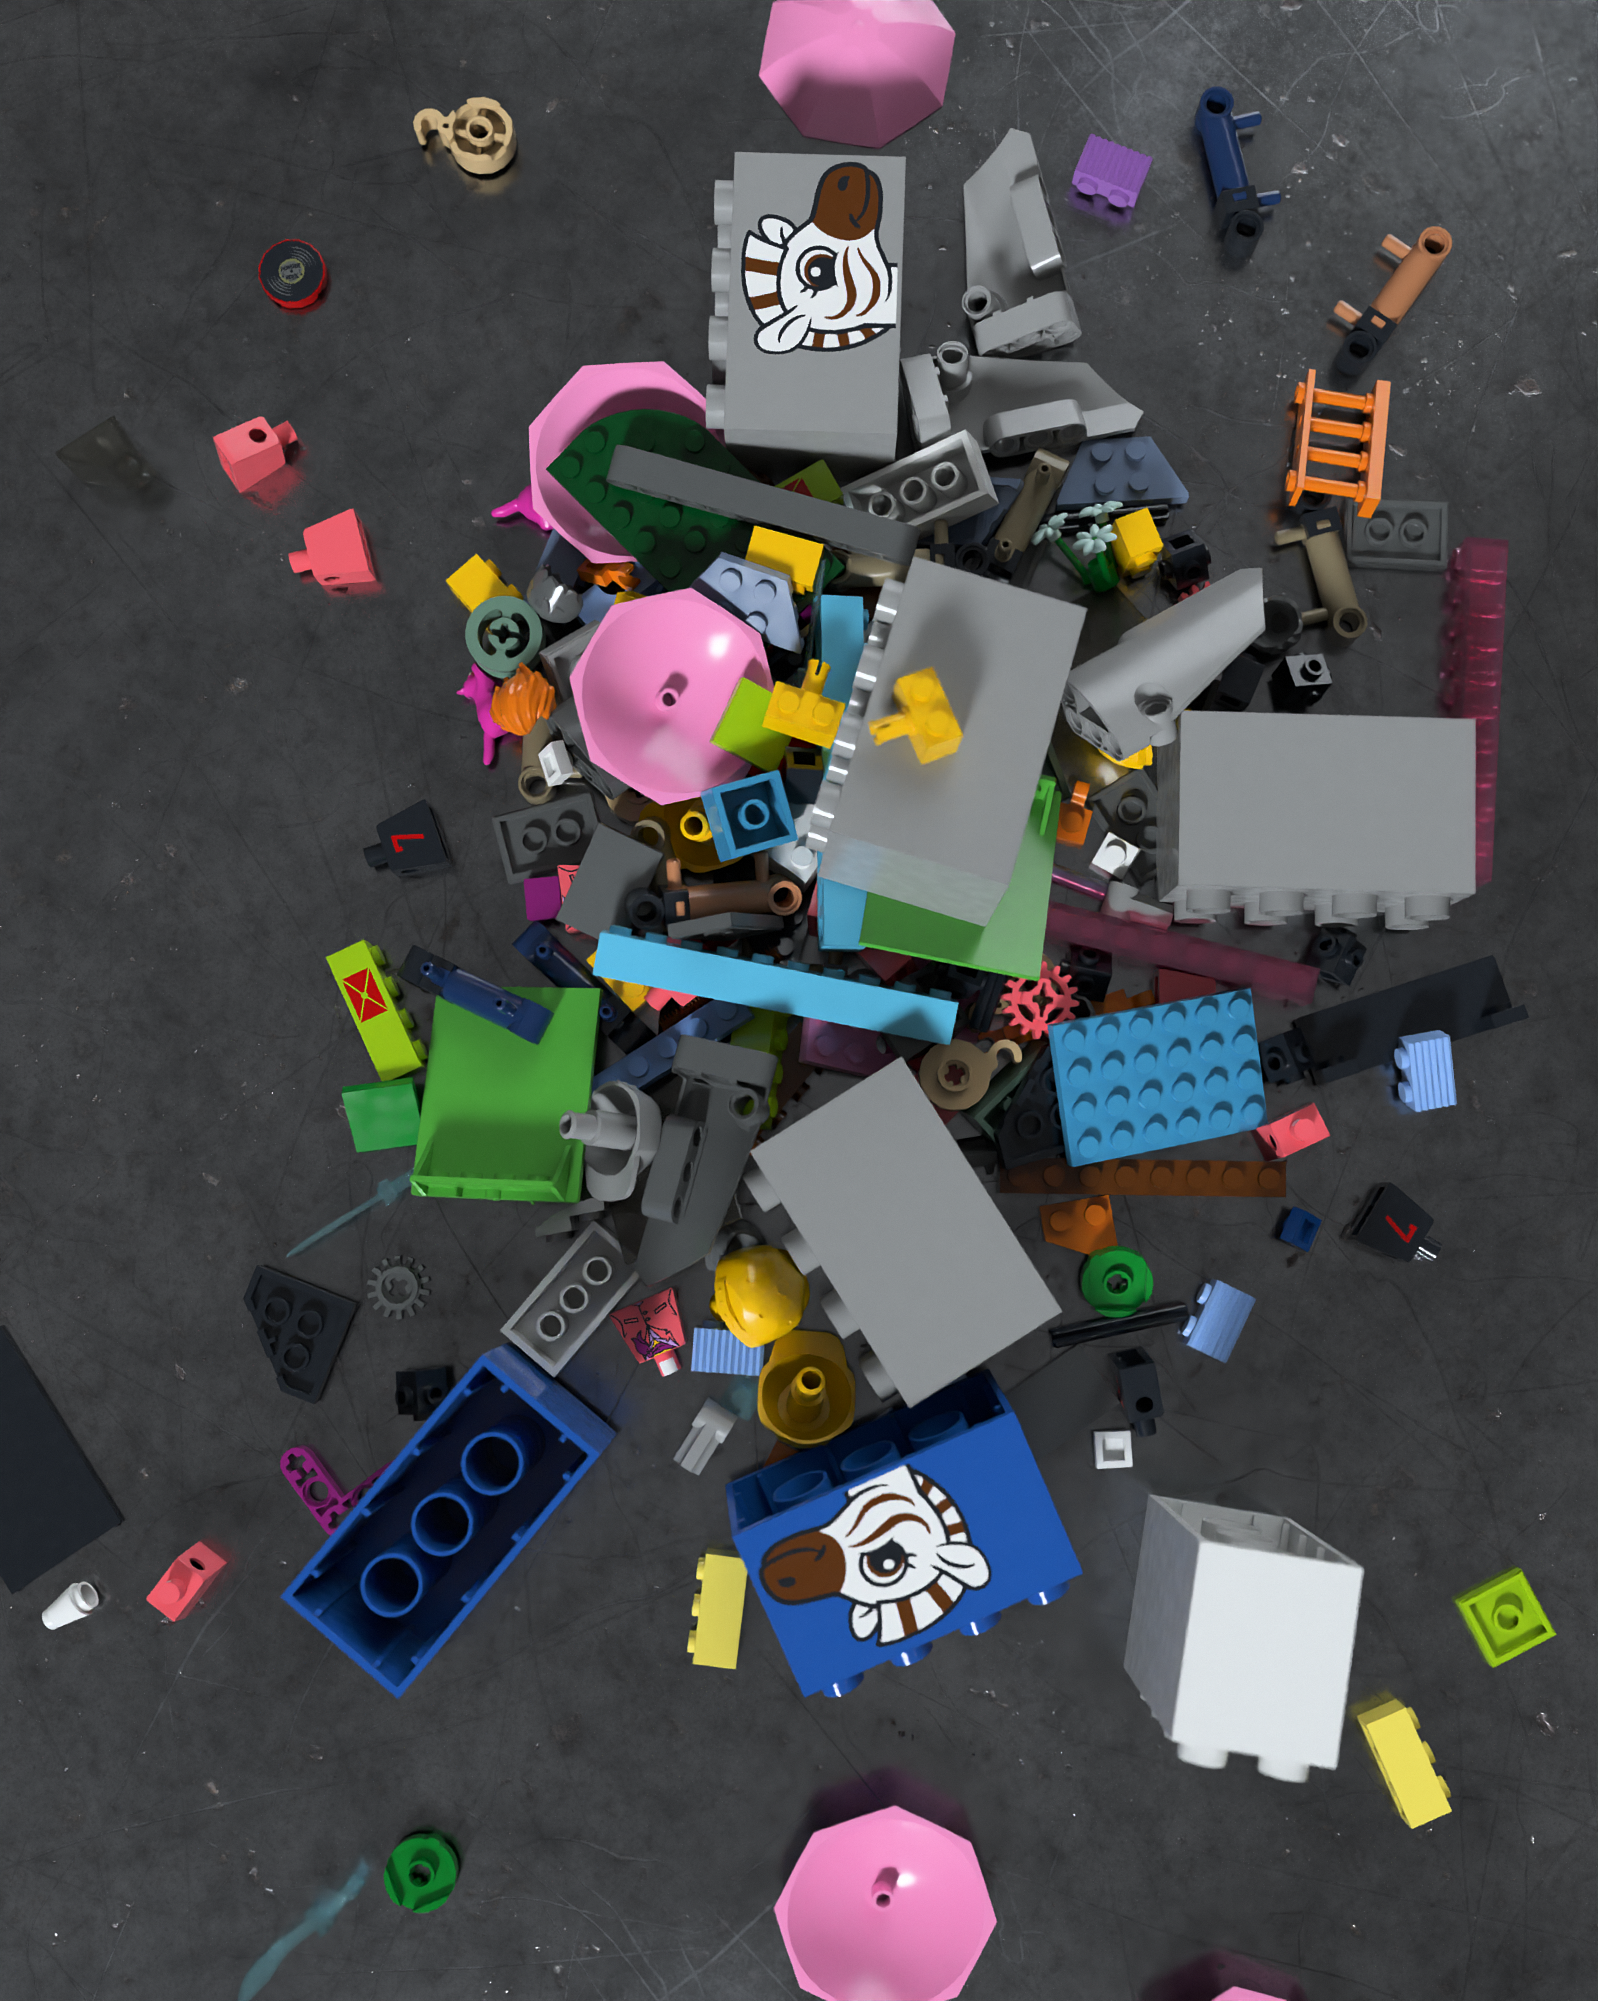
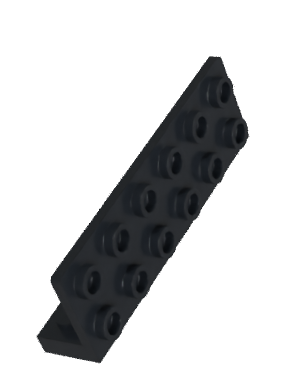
[1295,955,1529,1085]

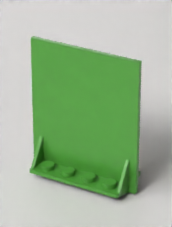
[858,774,1062,981]
[409,986,603,1205]

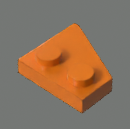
[1038,1195,1118,1255]

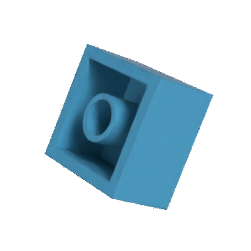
[700,770,799,862]

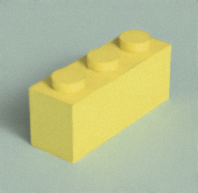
[687,1548,748,1669]
[1357,1699,1452,1829]

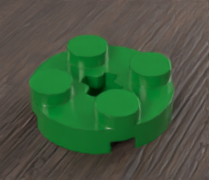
[1080,1246,1153,1318]
[384,1833,459,1913]

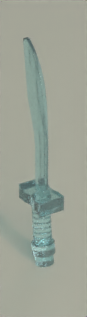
[792,560,826,688]
[286,1168,414,1257]
[238,1874,365,2001]

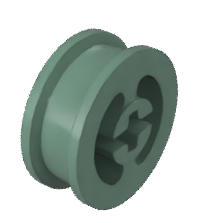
[465,596,546,679]

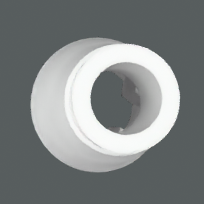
[42,1581,99,1630]

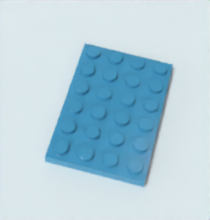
[1047,987,1268,1167]

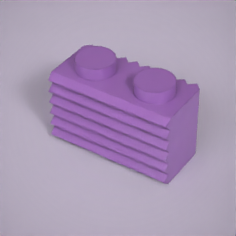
[1072,134,1153,208]

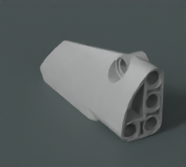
[962,128,1082,359]
[899,341,1144,458]
[1061,568,1266,762]

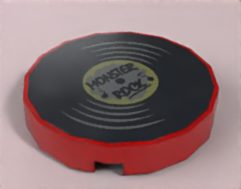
[259,239,327,308]

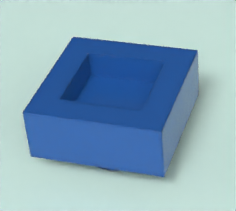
[1279,1206,1322,1252]

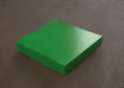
[341,1077,421,1153]

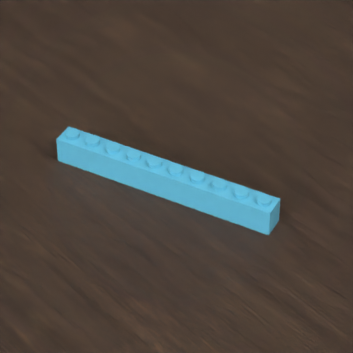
[815,595,869,952]
[592,925,959,1045]

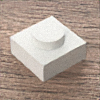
[538,740,574,787]
[1092,832,1141,879]
[1093,1429,1133,1469]

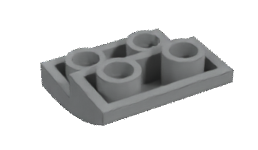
[535,1198,612,1242]

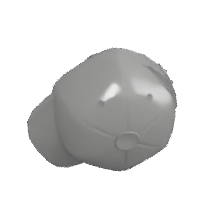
[559,1080,662,1201]

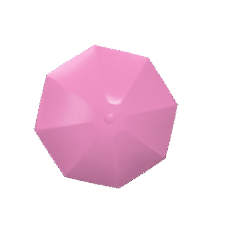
[759,0,955,149]
[529,361,726,564]
[569,588,774,805]
[774,1805,997,2001]

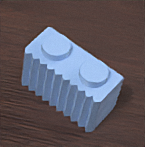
[1394,1030,1457,1112]
[1181,1279,1256,1364]
[691,1320,765,1376]

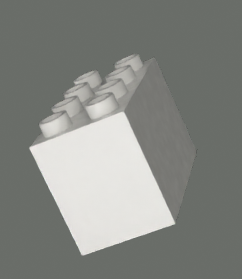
[1123,1495,1363,1782]

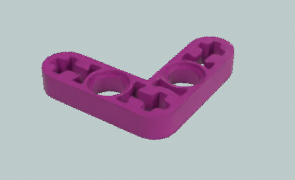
[280,1445,395,1536]

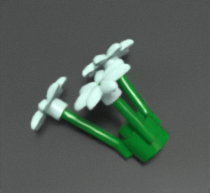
[1031,501,1123,592]

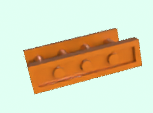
[1285,369,1391,518]

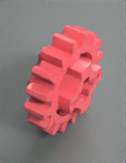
[1000,961,1079,1039]

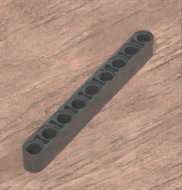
[606,445,921,566]

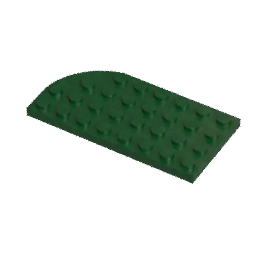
[546,409,845,650]

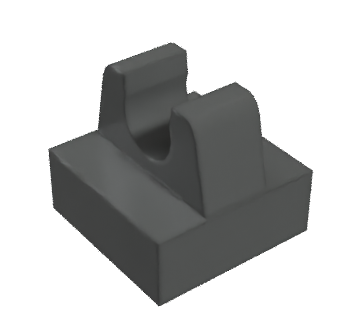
[957,1135,998,1175]

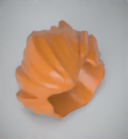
[489,662,557,736]

